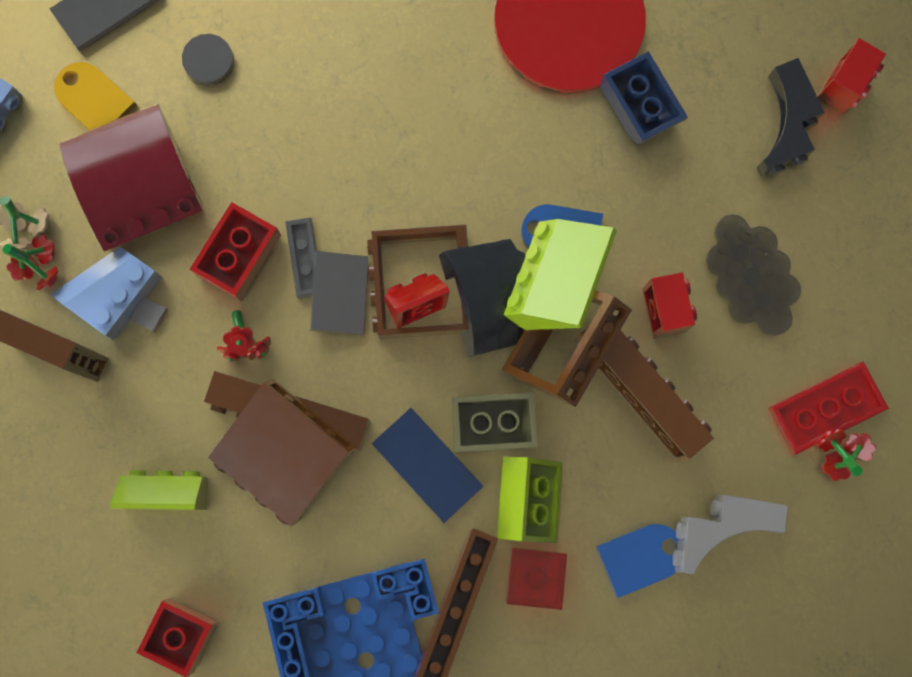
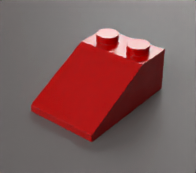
[384,273,450,329]

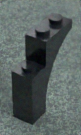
[757,58,825,176]

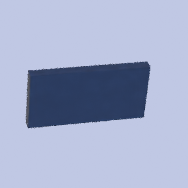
[371,408,483,523]

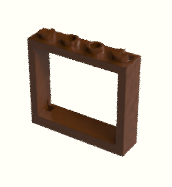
[367,225,469,339]
[502,290,632,407]
[0,310,109,382]

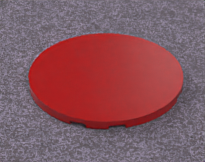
[494,0,646,93]

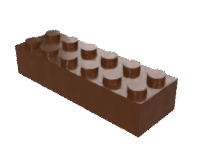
[575,326,714,462]

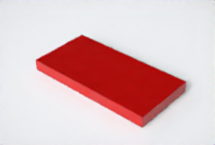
[769,361,889,455]

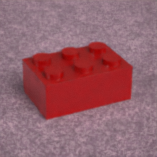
[189,202,281,302]

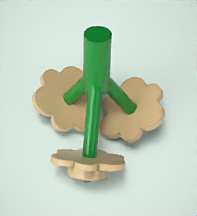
[0,196,49,251]

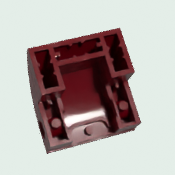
[59,103,203,252]

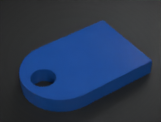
[521,204,603,249]
[596,524,679,598]

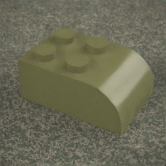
[452,392,538,454]

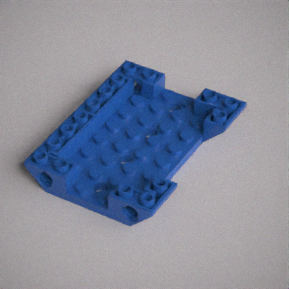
[263,558,439,677]

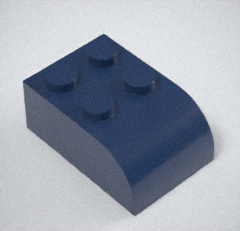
[600,51,688,144]

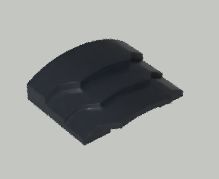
[439,239,526,358]

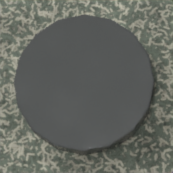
[182,34,234,85]

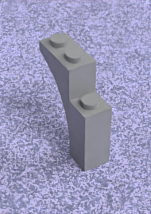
[672,495,788,574]

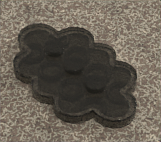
[706,214,801,336]

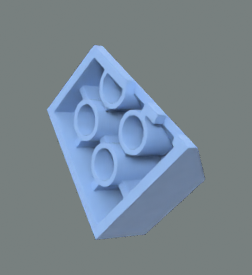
[50,247,163,340]

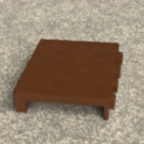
[208,379,356,527]

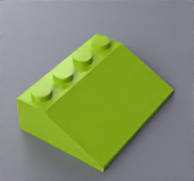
[504,219,617,330]

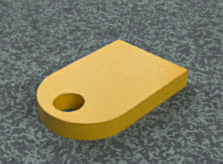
[54,62,137,130]

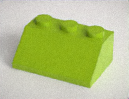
[497,457,563,543]
[110,470,208,510]

